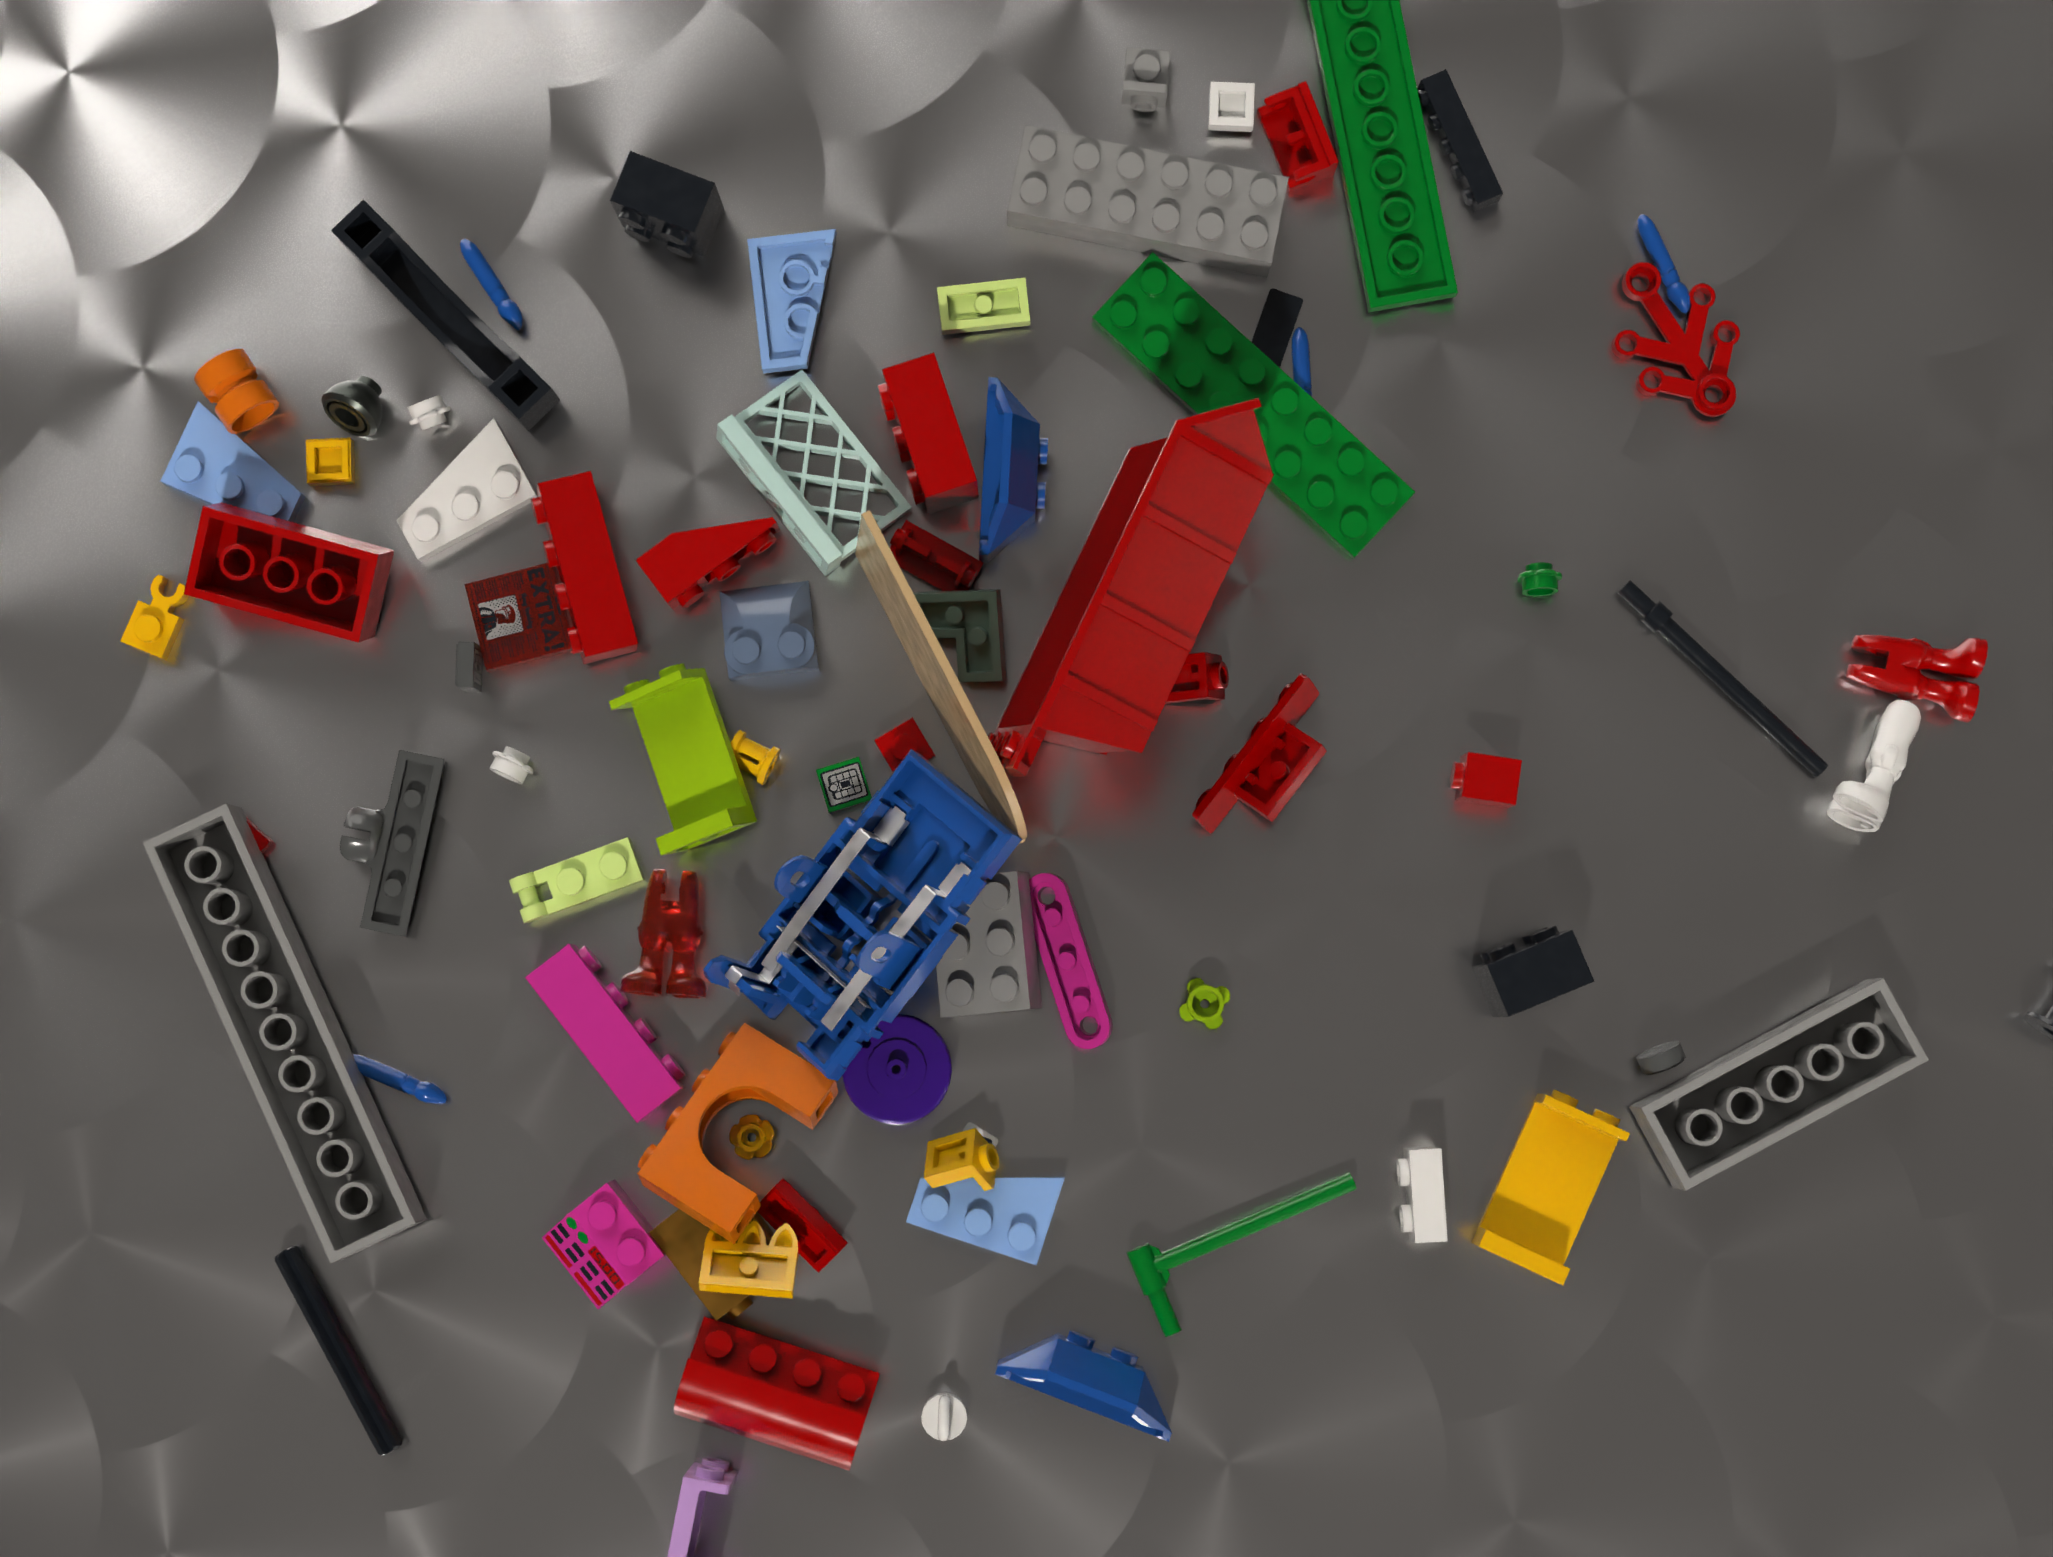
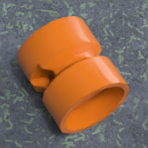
[194,349,279,434]

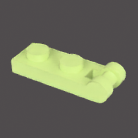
[509,837,645,924]

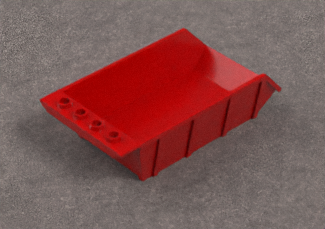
[988,398,1274,777]

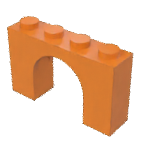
[637,1022,839,1244]

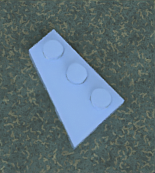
[160,401,305,522]

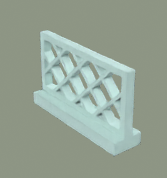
[716,369,912,576]

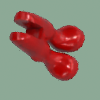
[1846,634,1988,723]

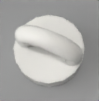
[921,1392,968,1441]

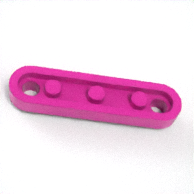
[1029,873,1113,1049]

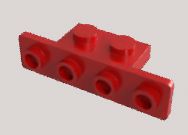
[1192,673,1327,834]

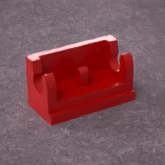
[1257,81,1339,192]

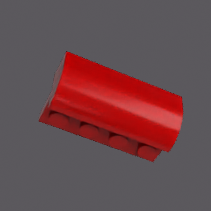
[674,1316,880,1471]

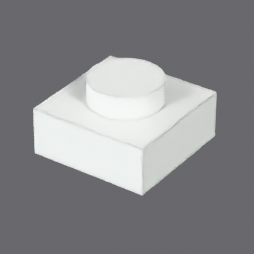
[1208,82,1255,132]

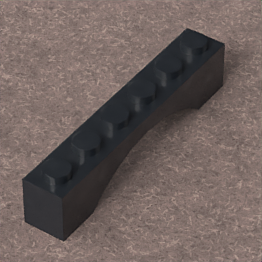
[331,199,560,431]

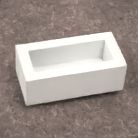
[1396,1146,1448,1243]

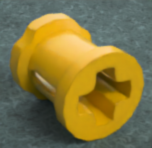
[731,729,781,785]

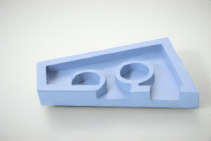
[747,229,837,374]
[906,1177,1065,1265]

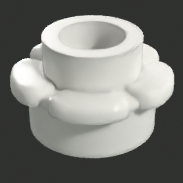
[407,394,451,431]
[489,746,534,785]

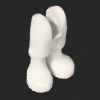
[1826,700,1921,832]

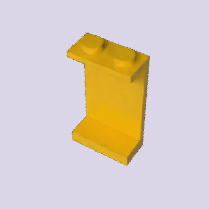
[1471,1089,1630,1285]

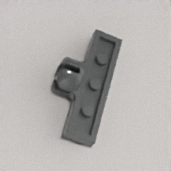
[340,750,445,937]

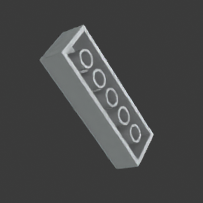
[1007,125,1289,278]
[1629,978,1929,1191]

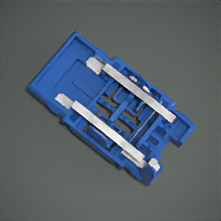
[703,749,1022,1081]

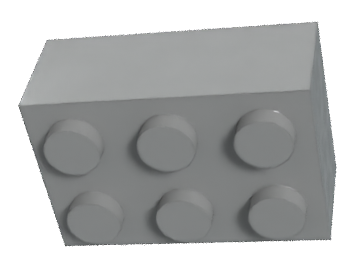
[936,871,1042,1018]

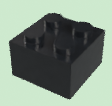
[610,151,724,258]
[1472,925,1595,1017]

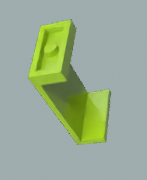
[609,663,757,855]

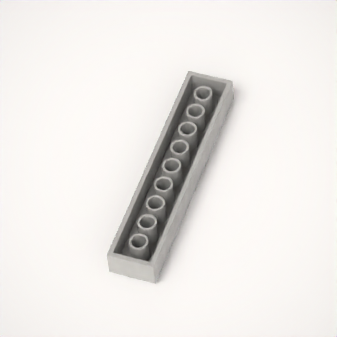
[142,803,427,1264]

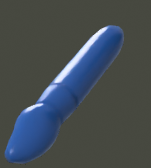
[1637,214,1691,314]
[460,238,523,330]
[1291,327,1312,397]
[353,1054,447,1104]

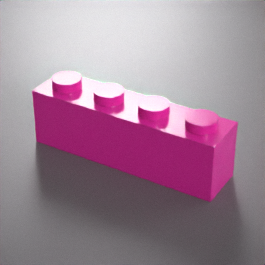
[525,944,686,1123]

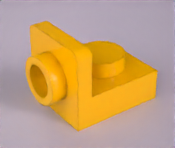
[924,1128,999,1191]

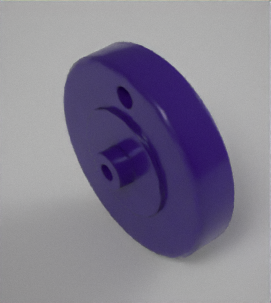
[842,1014,952,1124]

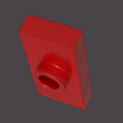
[757,1178,848,1273]

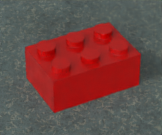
[877,352,979,515]

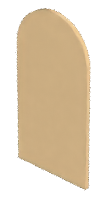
[855,510,1027,843]

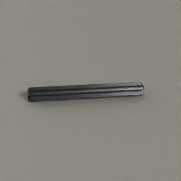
[275,1246,402,1456]

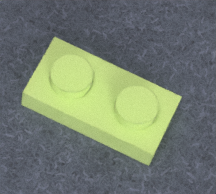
[937,278,1030,335]

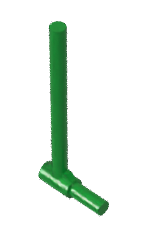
[1126,1172,1357,1337]

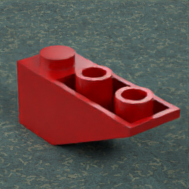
[635,517,780,609]

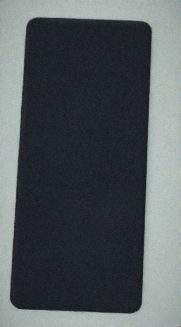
[1251,288,1303,368]

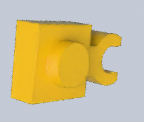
[120,574,189,661]

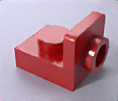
[1165,652,1229,704]

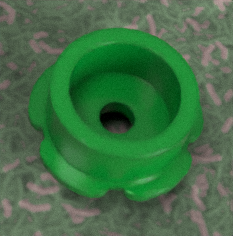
[1517,562,1562,597]

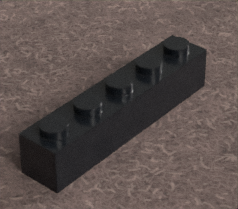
[1417,69,1503,212]

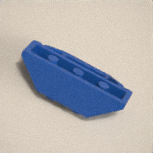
[979,377,1048,563]
[995,1330,1172,1442]

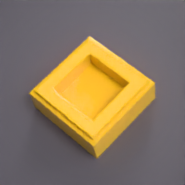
[306,437,355,486]

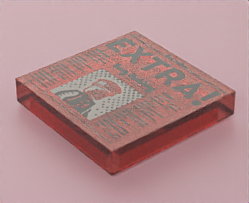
[465,563,571,672]

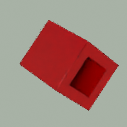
[1450,752,1522,808]

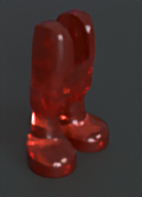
[620,868,707,999]

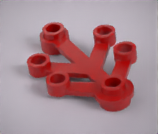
[1611,262,1740,417]

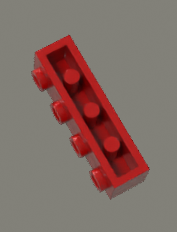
[531,471,638,665]

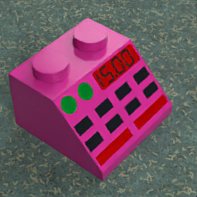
[542,1179,666,1309]

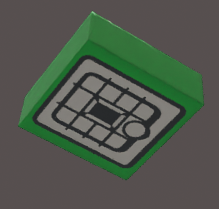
[816,757,872,814]

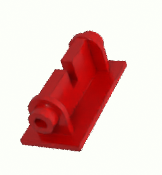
[890,520,984,591]

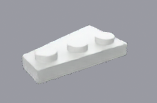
[396,418,538,562]

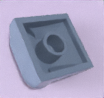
[720,581,819,681]

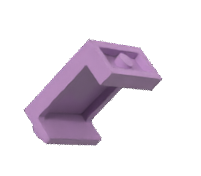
[667,1457,739,1557]

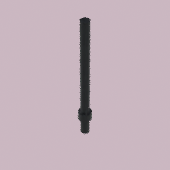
[1618,580,1828,778]

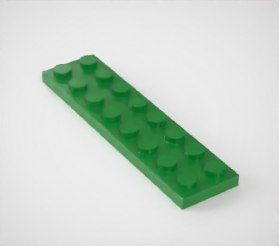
[1307,0,1458,313]
[1092,252,1415,559]

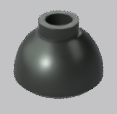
[321,376,382,436]

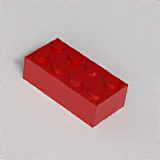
[184,502,394,643]

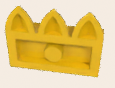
[699,1220,798,1299]

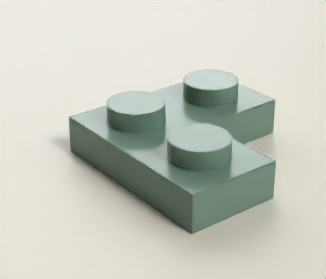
[913,589,1006,682]

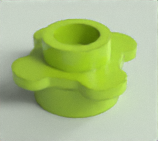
[1179,978,1230,1029]

